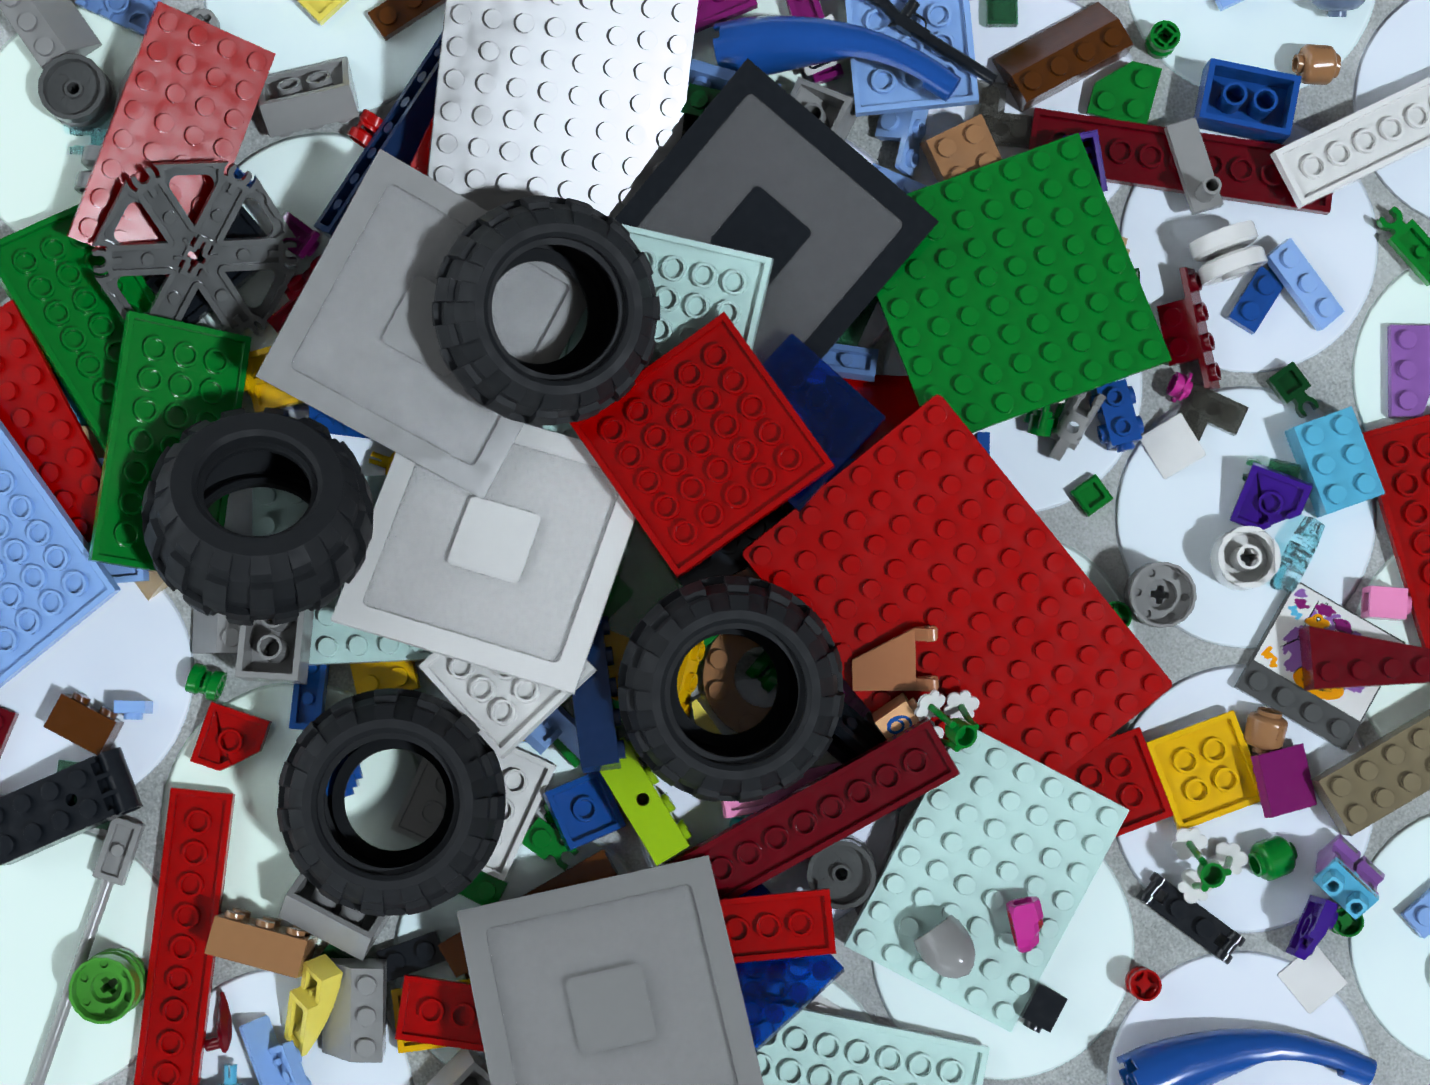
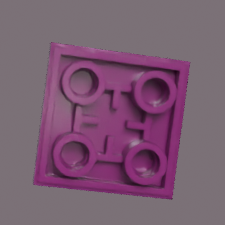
[1251,743,1317,818]

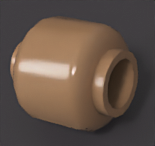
[1292,44,1341,85]
[1243,707,1288,754]

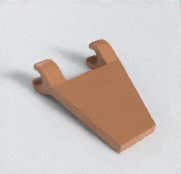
[852,625,939,692]

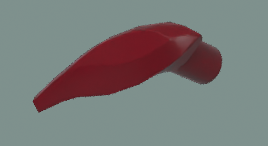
[204,992,232,1054]

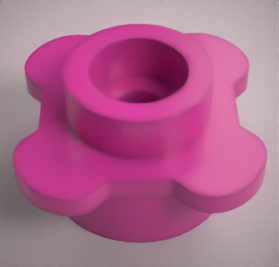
[1166,372,1193,403]

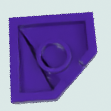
[1230,462,1313,530]
[1286,895,1339,960]

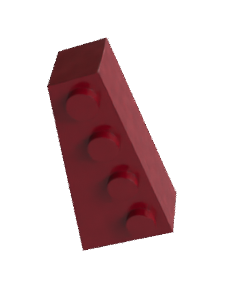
[1299,626,1430,691]

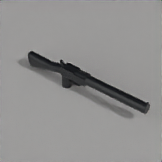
[866,0,998,88]

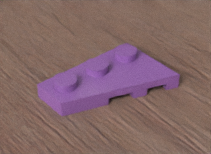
[1387,325,1430,418]

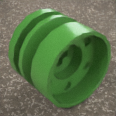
[69,948,148,1024]

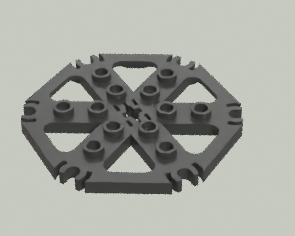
[92,160,298,336]

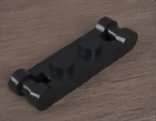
[1136,872,1246,965]

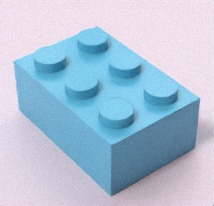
[1285,406,1385,518]

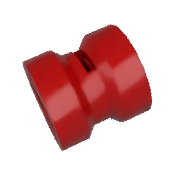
[347,109,383,148]
[1125,966,1162,1001]

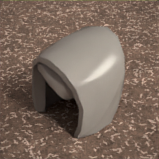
[914,915,975,979]

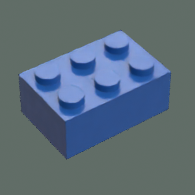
[1193,58,1302,144]

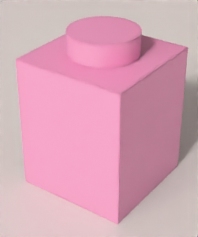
[1361,586,1412,621]

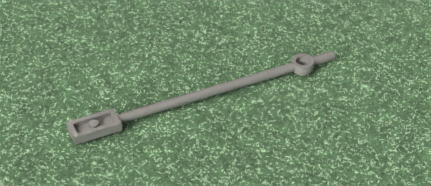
[31,817,145,1085]

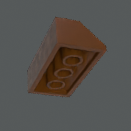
[992,2,1133,112]

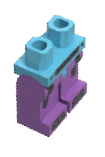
[1313,833,1385,920]

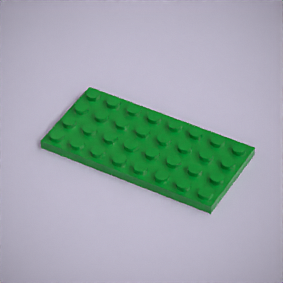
[0,204,155,452]
[88,311,252,572]

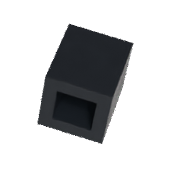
[1020,982,1068,1034]

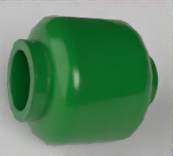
[1248,835,1298,881]

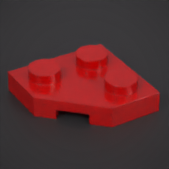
[190,702,272,771]

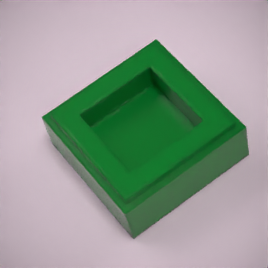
[1069,474,1114,517]

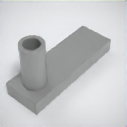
[1164,117,1224,215]

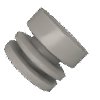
[1124,562,1197,628]

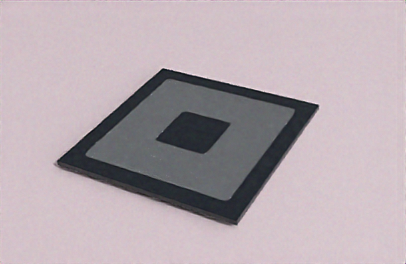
[615,58,939,399]

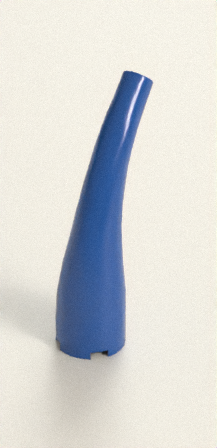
[713,16,961,102]
[1116,1028,1377,1085]

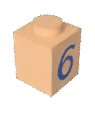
[872,692,919,739]

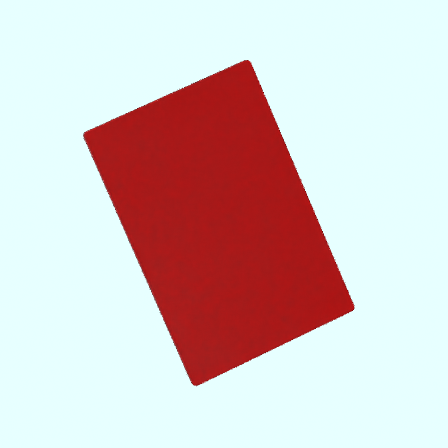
[743,395,1172,774]

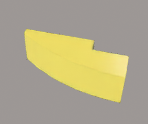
[284,954,343,1057]

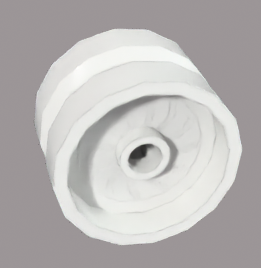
[1188,220,1268,286]

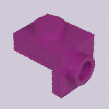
[268,210,321,259]

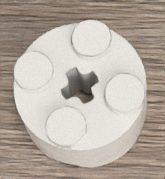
[1210,526,1281,591]

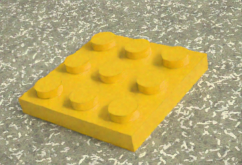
[1146,710,1260,830]

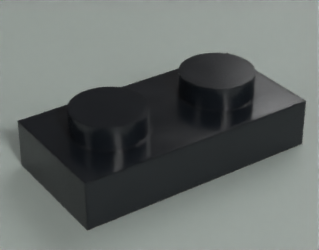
[376,930,446,982]

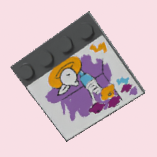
[1234,580,1406,750]

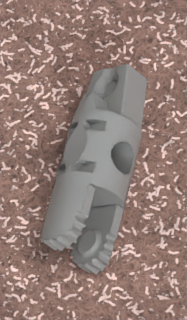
[1049,391,1106,461]

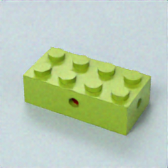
[600,736,692,866]

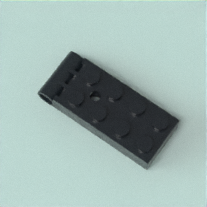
[0,747,143,866]

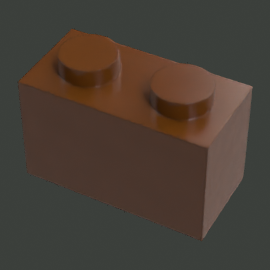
[43,691,125,755]

